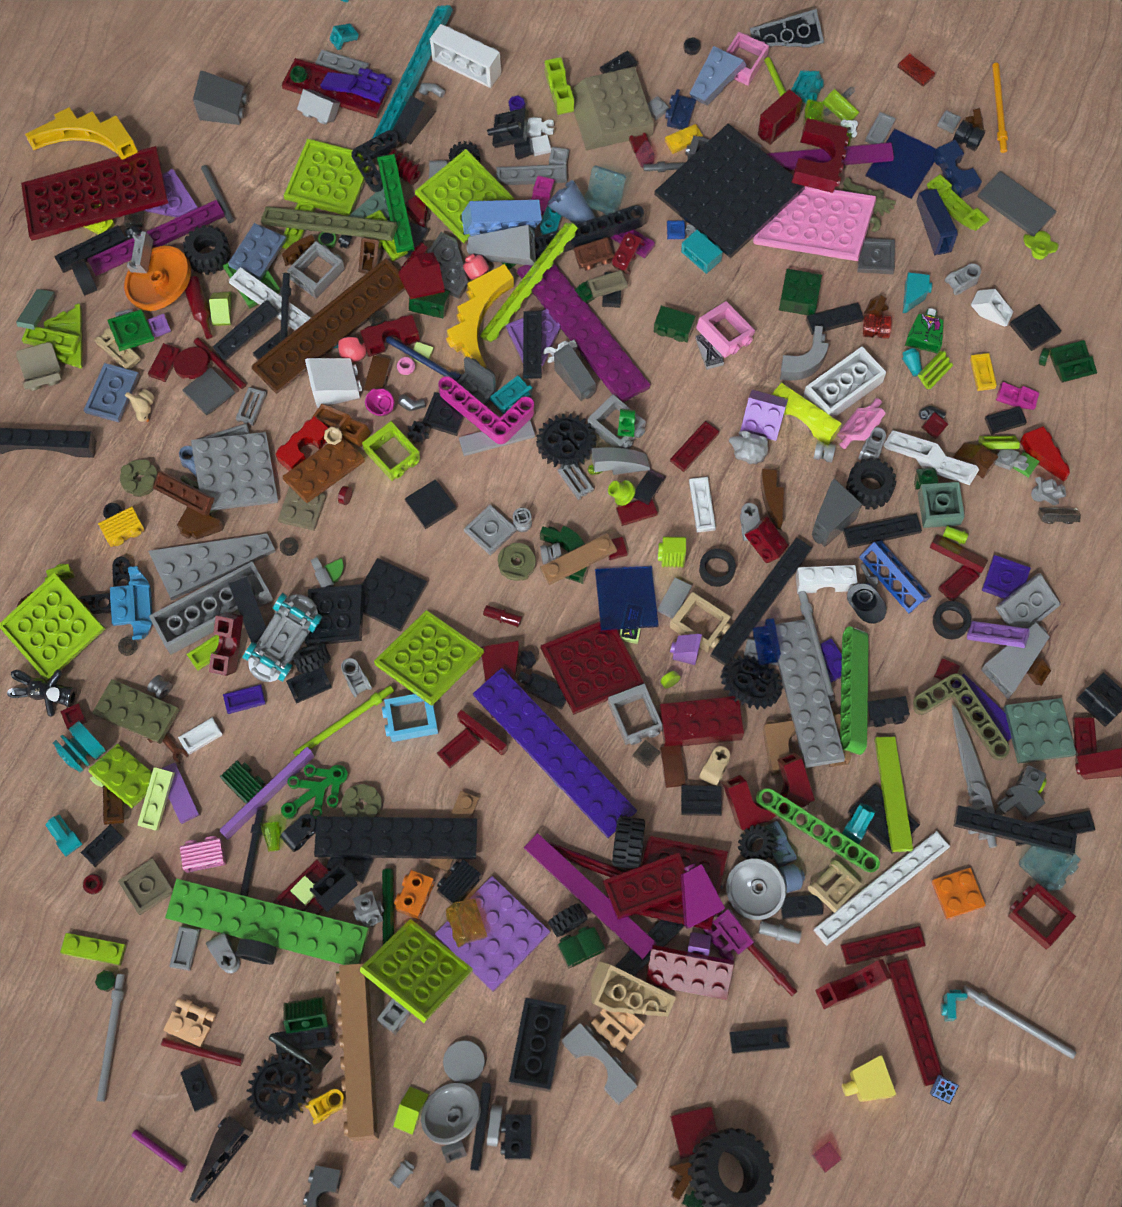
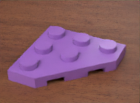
[128,169,198,218]
[506,309,560,366]

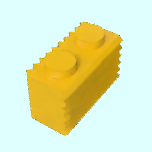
[98,506,145,547]

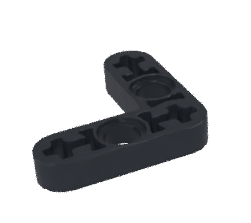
[351,130,399,192]
[79,556,131,614]

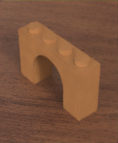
[763,712,851,775]

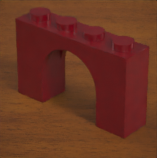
[792,118,849,193]
[722,752,815,831]

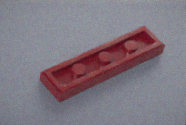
[840,926,926,966]

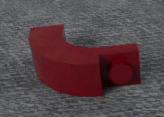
[815,959,892,1009]

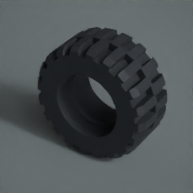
[688,1128,774,1207]

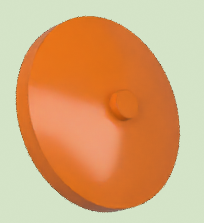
[124,246,191,311]

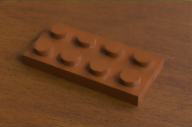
[283,437,365,503]

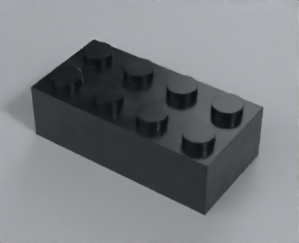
[509,997,566,1092]

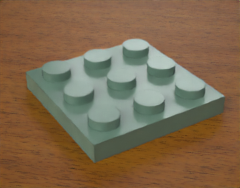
[1004,698,1076,763]

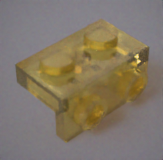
[446,898,488,948]

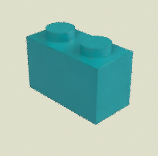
[681,230,722,274]

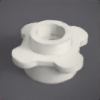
[841,120,858,138]

